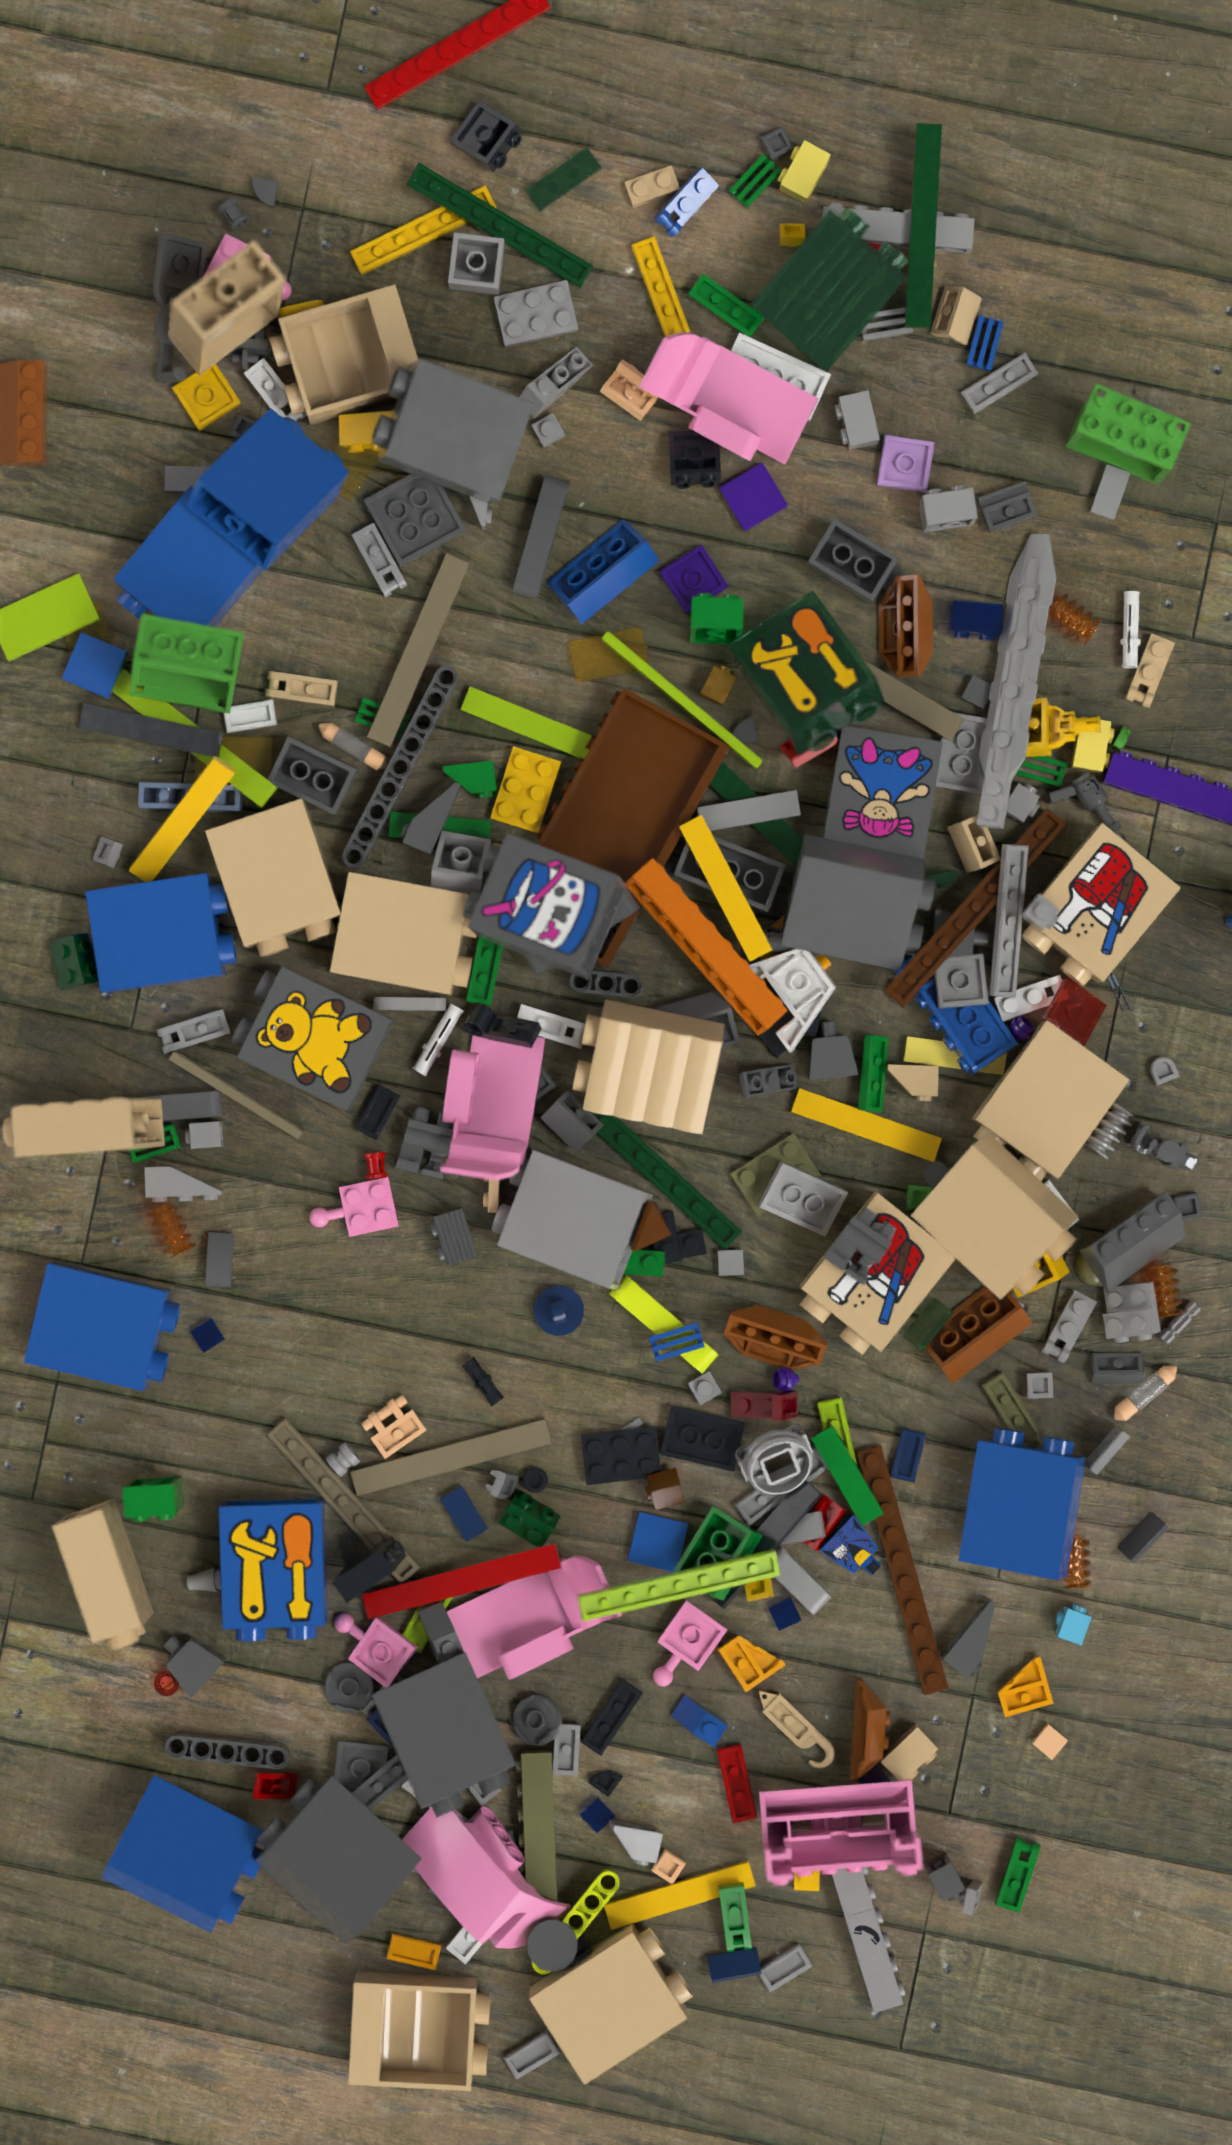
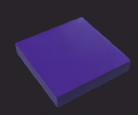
[719,462,788,532]
[659,544,729,615]

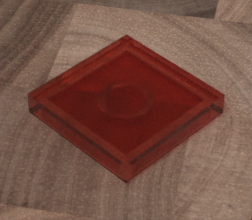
[1041,977,1107,1046]

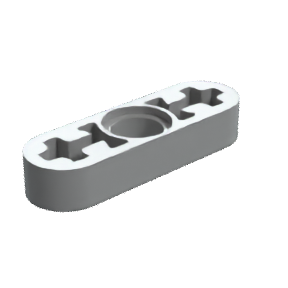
[373,997,446,1011]

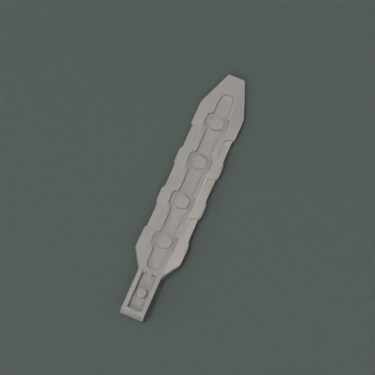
[976,534,1056,829]

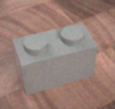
[834,390,880,450]

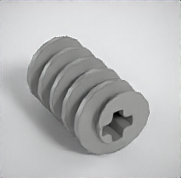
[1085,1103,1135,1160]

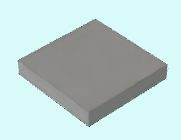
[934,954,989,1009]
[1085,1426,1130,1475]

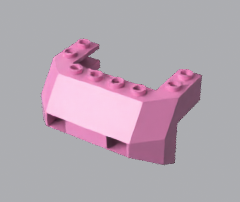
[759,1780,922,1885]

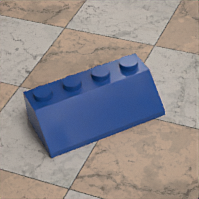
[546,519,660,624]

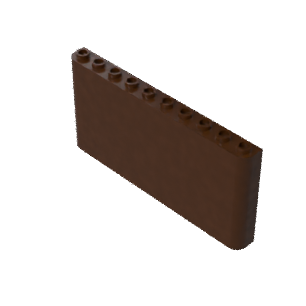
[537,688,730,968]

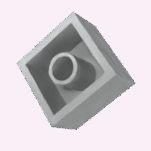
[448,232,505,295]
[919,485,978,533]
[431,831,491,895]

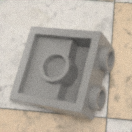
[1103,1282,1161,1343]

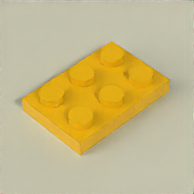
[490,746,561,834]

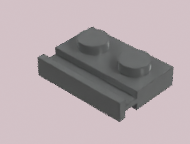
[977,481,1038,534]

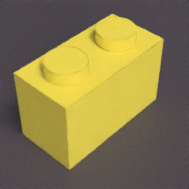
[778,140,831,205]
[1070,716,1114,774]

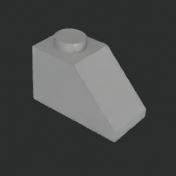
[608,1819,663,1866]

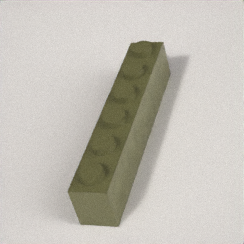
[516,1748,557,1902]

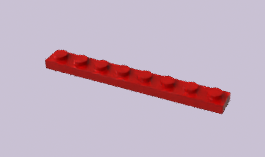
[364,0,550,111]

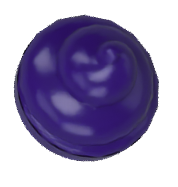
[1009,1015,1035,1041]
[772,1367,800,1392]

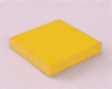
[172,364,242,431]

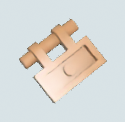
[361,1395,427,1459]

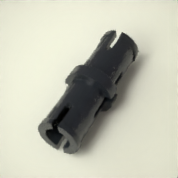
[462,1356,504,1407]

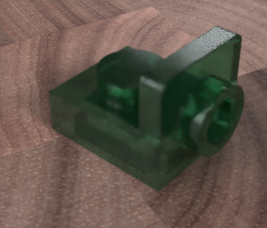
[924,870,958,901]

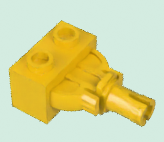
[1026,698,1101,757]

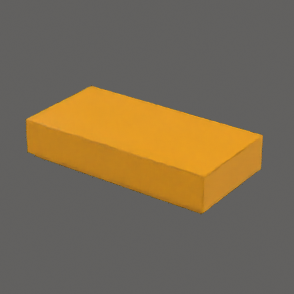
[386,1932,442,1970]

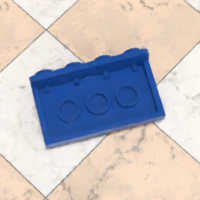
[915,979,1018,1075]

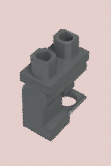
[396,1107,453,1180]
[1126,1121,1198,1172]
[823,1207,896,1285]

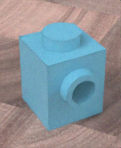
[1055,1603,1092,1645]

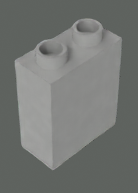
[492,1150,653,1289]

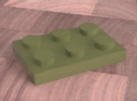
[730,1133,821,1216]

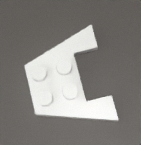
[749,949,836,1053]

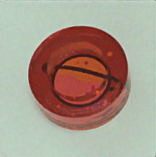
[154,1670,180,1696]

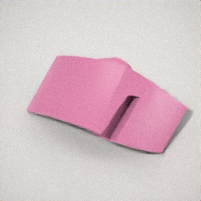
[440,1035,545,1180]
[447,1555,622,1680]
[402,1806,572,1949]

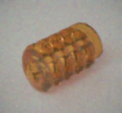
[1048,593,1101,646]
[147,1203,196,1259]
[1145,1264,1183,1317]
[1060,1535,1091,1589]

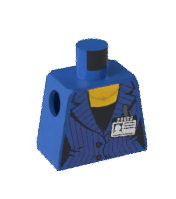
[820,1513,881,1575]

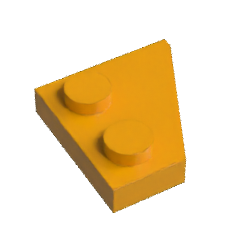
[717,1635,786,1692]
[997,1655,1054,1717]

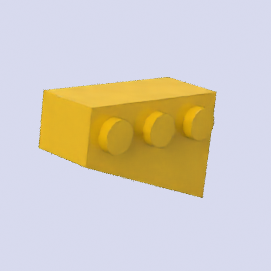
[339,411,394,453]

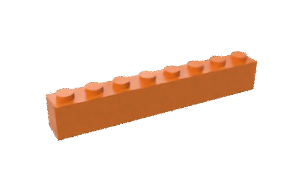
[625,858,788,1036]

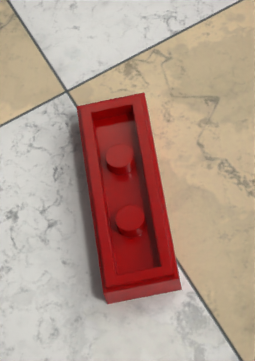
[716,1743,757,1824]

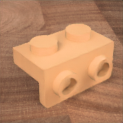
[600,360,659,421]

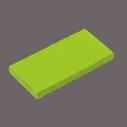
[0,573,101,662]

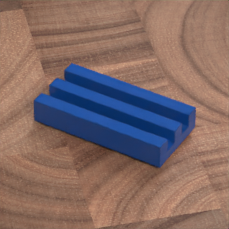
[966,315,1004,372]
[649,1322,705,1362]

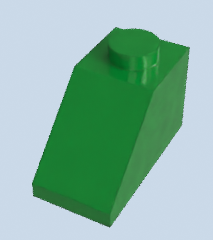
[443,760,497,799]

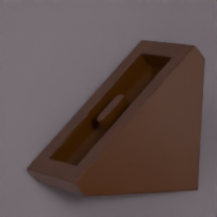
[631,1201,672,1251]

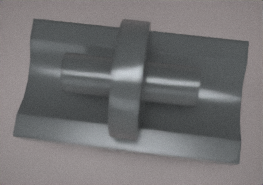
[225,330,270,370]

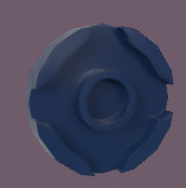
[534,1286,584,1336]

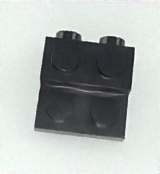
[450,101,523,173]
[668,430,721,489]

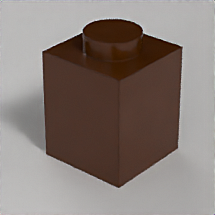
[645,1468,685,1510]

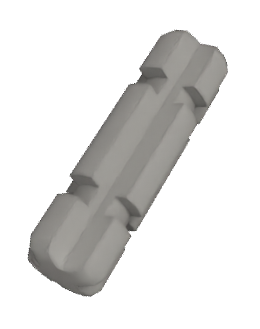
[1159,1301,1200,1343]

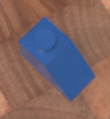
[671,1694,728,1747]

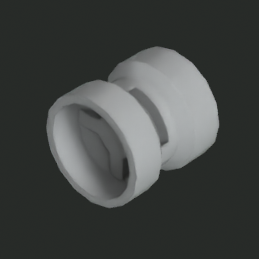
[326,1442,361,1477]

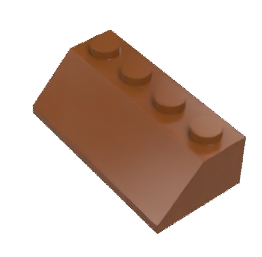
[0,360,48,466]
[917,1286,1033,1384]

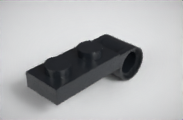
[463,1003,542,1048]

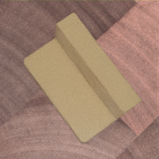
[930,285,981,345]

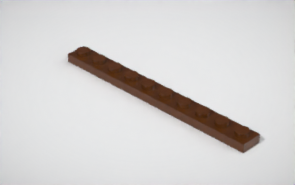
[884,808,1066,1008]
[856,1445,949,1696]

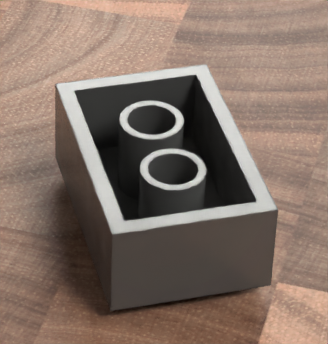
[807,519,899,605]

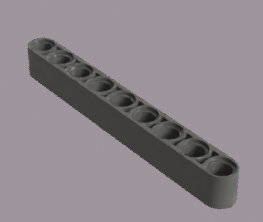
[342,666,459,869]

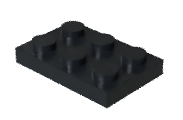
[660,1405,745,1472]
[581,1425,661,1486]

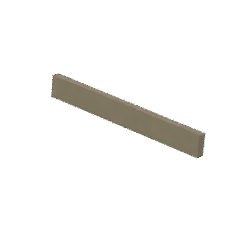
[367,553,470,748]
[266,1417,421,1584]
[351,1418,552,1496]

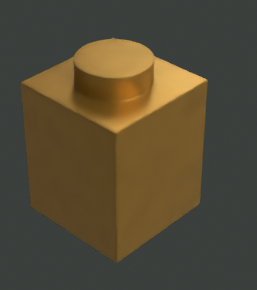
[700,665,737,707]

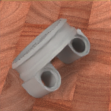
[735,1425,813,1495]

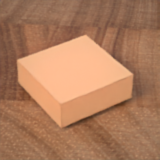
[1032,1723,1068,1760]
[651,1848,686,1884]

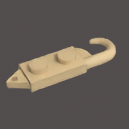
[759,1690,835,1769]

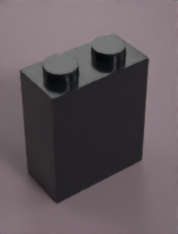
[332,1535,406,1603]

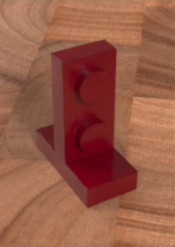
[731,1391,798,1421]

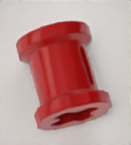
[363,1152,388,1179]

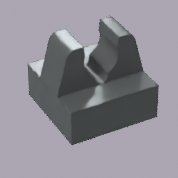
[485,1470,519,1500]

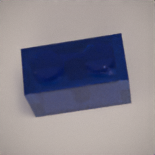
[948,600,1003,641]

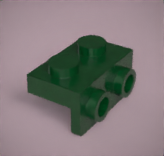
[49,933,99,991]
[498,1490,561,1548]

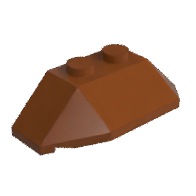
[879,574,933,678]
[723,1305,828,1370]
[850,1677,890,1782]

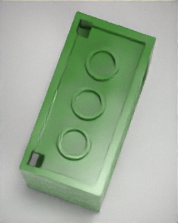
[1065,384,1191,486]
[129,614,244,714]

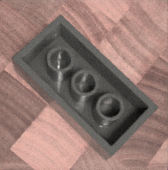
[673,836,786,913]

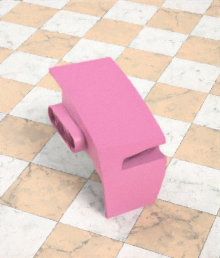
[639,332,819,465]

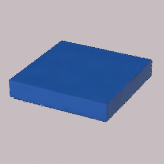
[61,632,128,699]
[628,1511,688,1572]

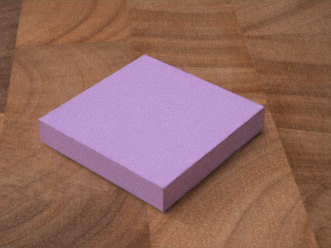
[877,435,935,493]

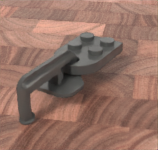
[153,233,207,383]

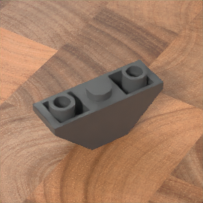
[738,1064,798,1098]

